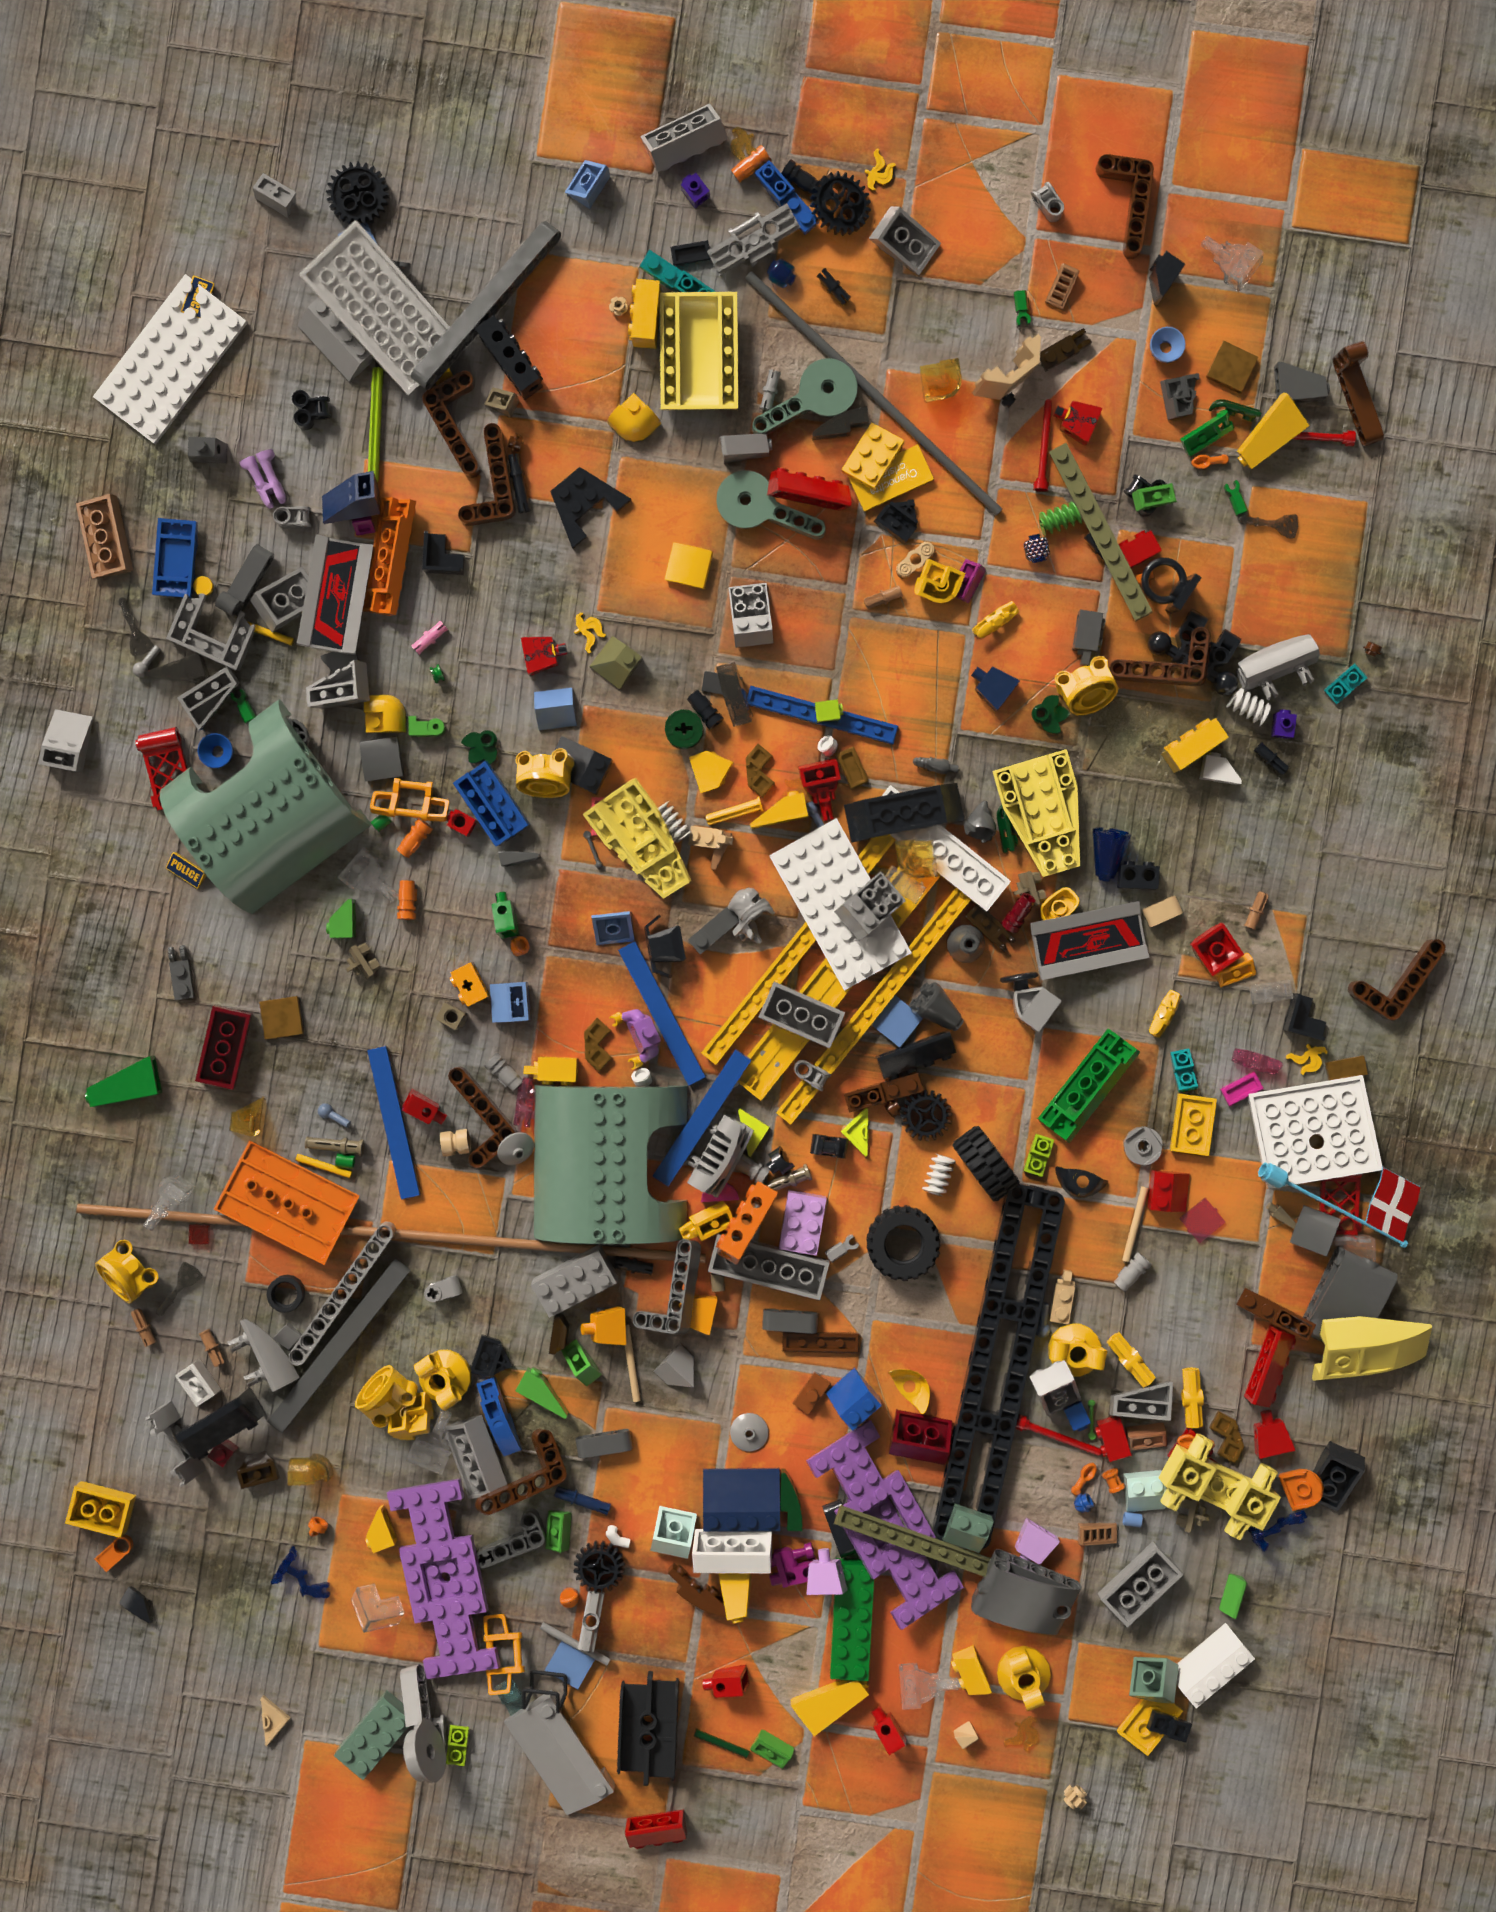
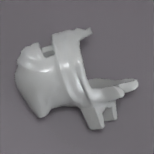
[728,888,775,944]

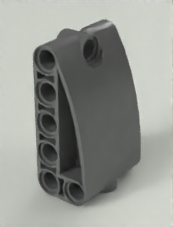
[1303,1246,1398,1343]
[971,1549,1082,1635]

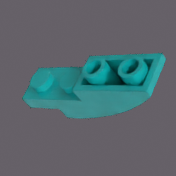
[639,249,716,292]

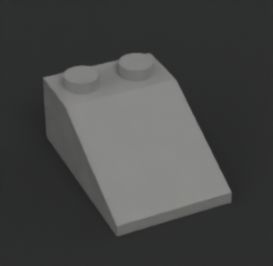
[869,206,941,275]
[250,567,308,632]

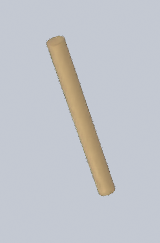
[1122,1186,1149,1262]
[625,1325,641,1402]

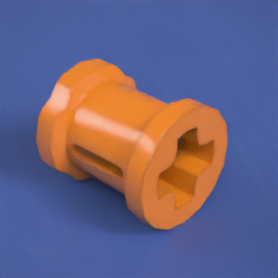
[1102,1468,1125,1493]

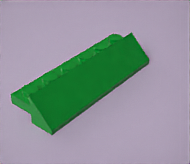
[1037,1028,1140,1143]

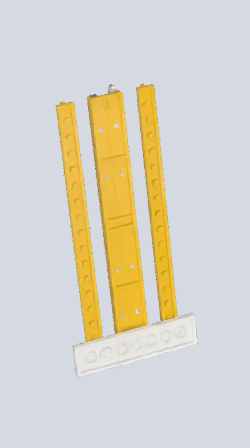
[701,785,1011,1124]

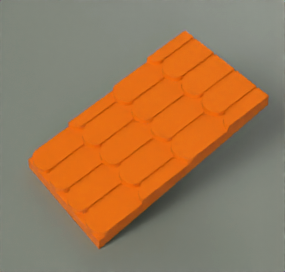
[214,1140,360,1265]

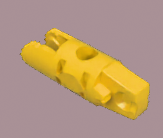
[972,601,1019,639]
[1149,990,1182,1038]

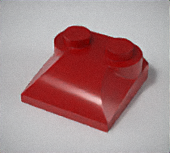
[1190,922,1244,976]

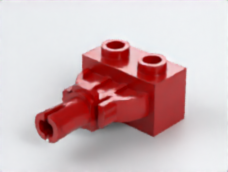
[798,758,841,821]

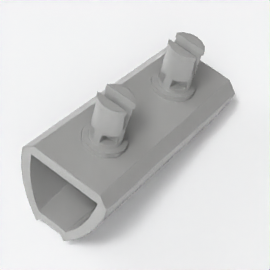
[227,1319,300,1392]

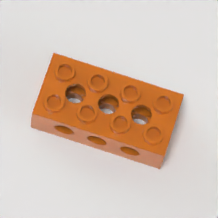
[716,1181,778,1265]

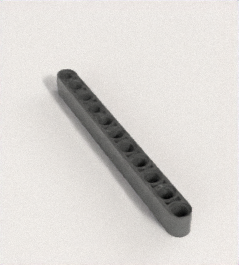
[411,221,561,390]
[267,1259,411,1433]

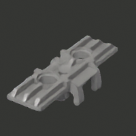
[707,203,801,276]

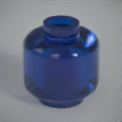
[767,259,797,288]

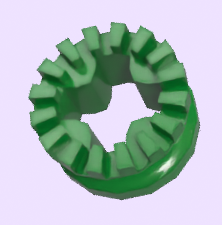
[430,664,445,684]

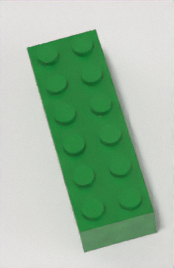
[829,1558,874,1681]

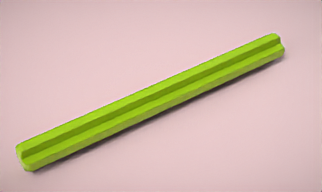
[368,367,383,482]

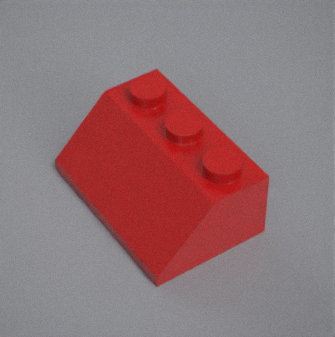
[625,1809,687,1849]

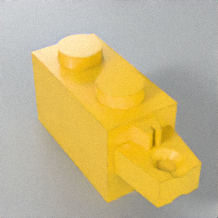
[523,1056,578,1085]
[679,1201,733,1241]

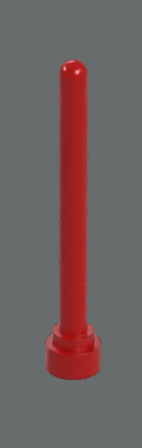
[1033,399,1052,492]
[1293,430,1356,446]
[1015,1414,1102,1456]

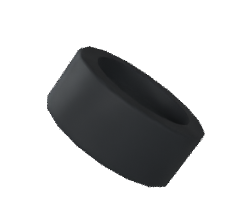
[266,1274,305,1313]

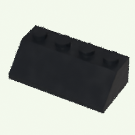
[875,1030,956,1081]

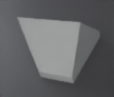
[654,1344,694,1388]

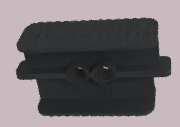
[617,1671,679,1786]

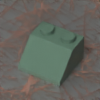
[943,1504,994,1553]
[1129,1657,1179,1703]

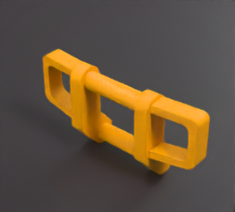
[370,778,449,822]
[483,1614,525,1695]

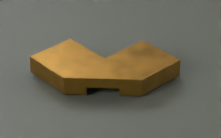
[746,744,775,798]
[584,1017,612,1071]
[1209,1411,1244,1463]

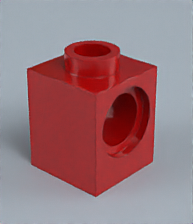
[446,809,478,837]

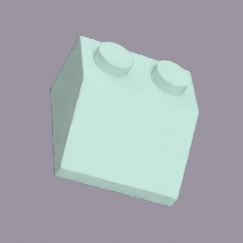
[1123,1470,1166,1512]
[650,1506,697,1559]

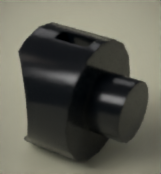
[766,1146,795,1175]

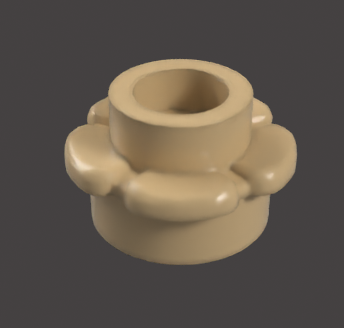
[609,297,628,316]

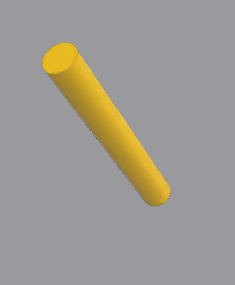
[247,621,294,646]
[295,1154,352,1179]

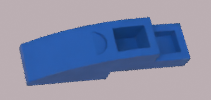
[755,160,820,235]
[476,1377,522,1457]

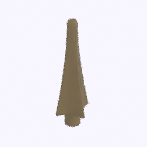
[1266,1202,1296,1229]

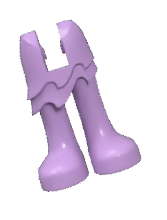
[239,449,286,509]

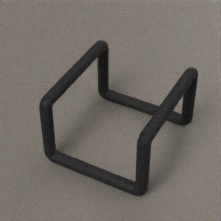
[522,1670,567,1714]

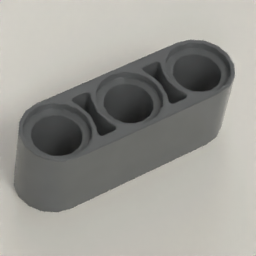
[762,1309,819,1333]
[575,1429,633,1458]

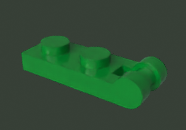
[1180,410,1234,457]

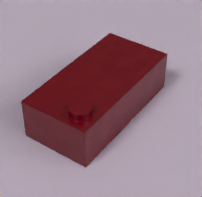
[195,1005,253,1090]

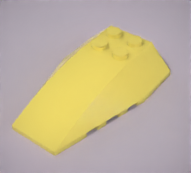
[583,778,691,899]

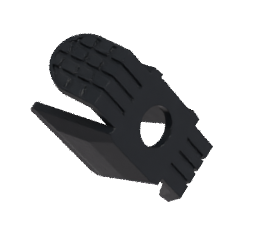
[644,914,686,978]

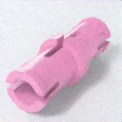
[411,621,448,655]

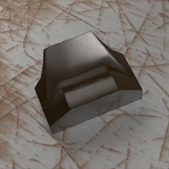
[549,1313,570,1355]
[236,1451,280,1489]

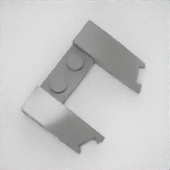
[166,593,256,671]
[146,1401,206,1487]

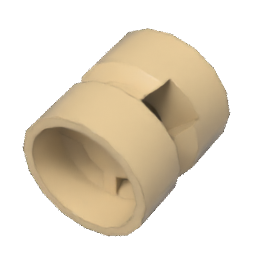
[440,1128,471,1157]

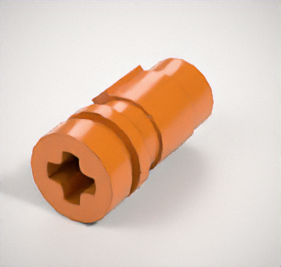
[731,145,772,183]
[397,818,433,858]
[397,880,417,920]

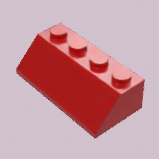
[767,468,852,511]
[1244,1325,1296,1408]

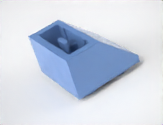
[490,982,531,1023]

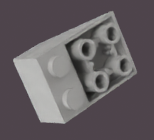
[728,583,774,648]
[38,709,93,773]
[834,872,906,941]

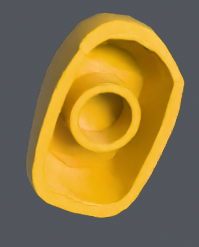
[1041,887,1080,920]

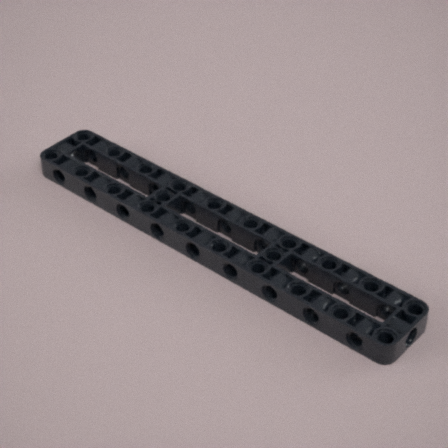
[933,1183,1065,1549]

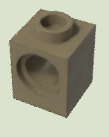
[436,1002,468,1030]

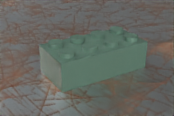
[334,1690,408,1780]

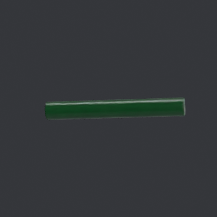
[694,1729,749,1758]

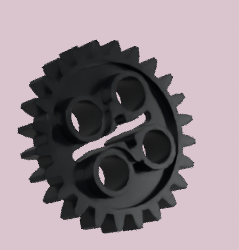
[326,161,390,226]
[810,171,871,236]

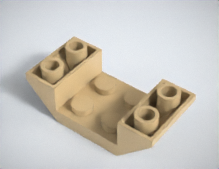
[972,334,1041,400]

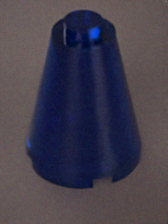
[1093,827,1132,881]

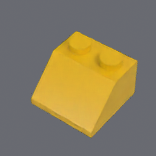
[951,1645,992,1695]

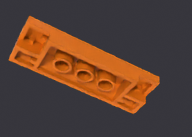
[363,497,416,616]

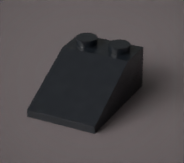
[555,736,613,795]
[1313,1441,1365,1512]

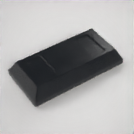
[670,240,711,266]

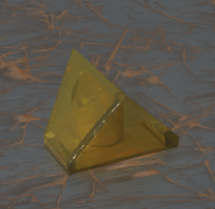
[229,1097,264,1136]

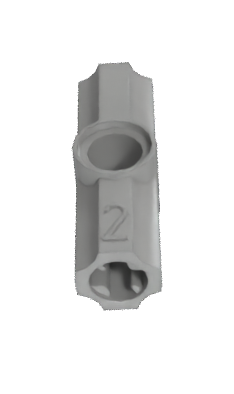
[578,1590,605,1652]

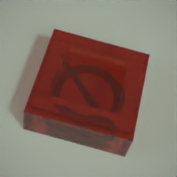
[189,1224,210,1245]

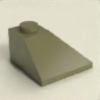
[589,636,643,690]

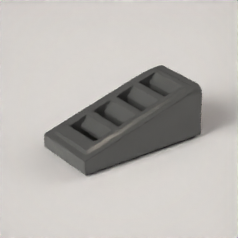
[498,851,540,867]

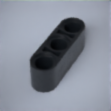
[822,1499,857,1558]

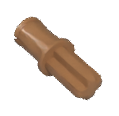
[864,585,903,609]
[1244,891,1269,930]
[131,1309,156,1347]
[199,1329,225,1367]

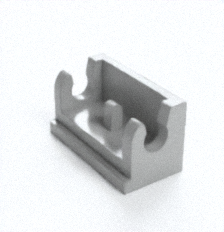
[253,173,296,218]

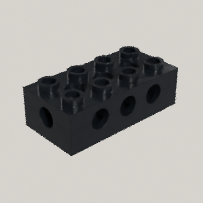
[475,315,543,400]

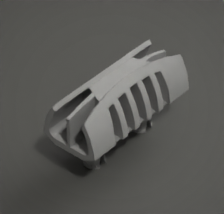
[1236,634,1320,700]
[687,1115,754,1198]

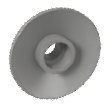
[497,1132,534,1165]
[730,1413,768,1451]

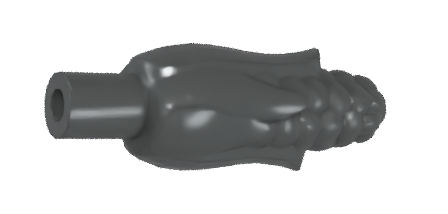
[913,757,959,775]

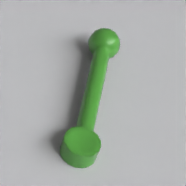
[1088,1400,1096,1440]

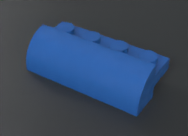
[453,761,530,847]

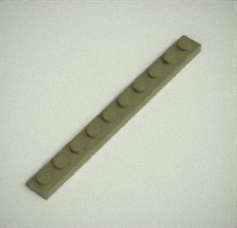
[1049,443,1153,622]
[834,1505,991,1577]

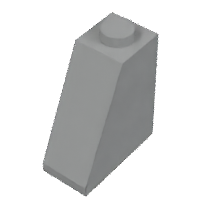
[720,433,772,463]

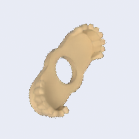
[896,542,935,578]

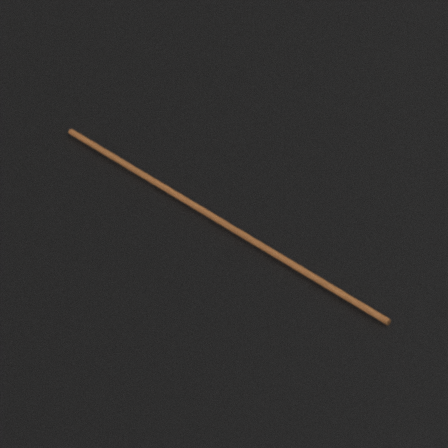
[76,1204,706,1263]

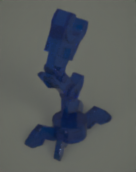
[1248,1510,1307,1552]
[271,1546,330,1598]

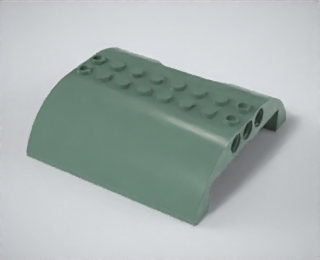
[160,699,372,914]
[534,1085,687,1244]

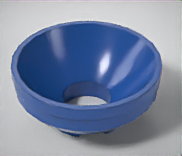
[197,733,233,768]

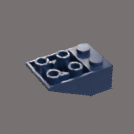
[322,471,380,524]

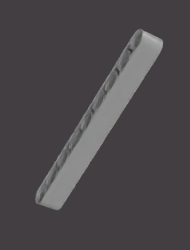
[289,1221,396,1366]

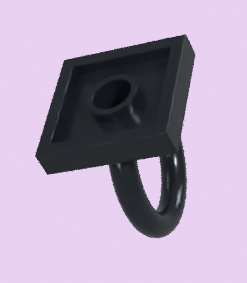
[1141,558,1202,614]

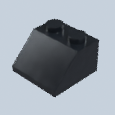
[1149,251,1185,306]

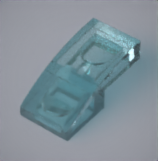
[494,1679,522,1716]

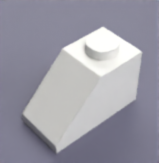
[1199,752,1242,785]

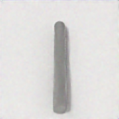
[540,1622,610,1666]

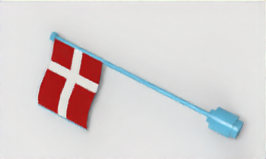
[1258,1163,1420,1248]

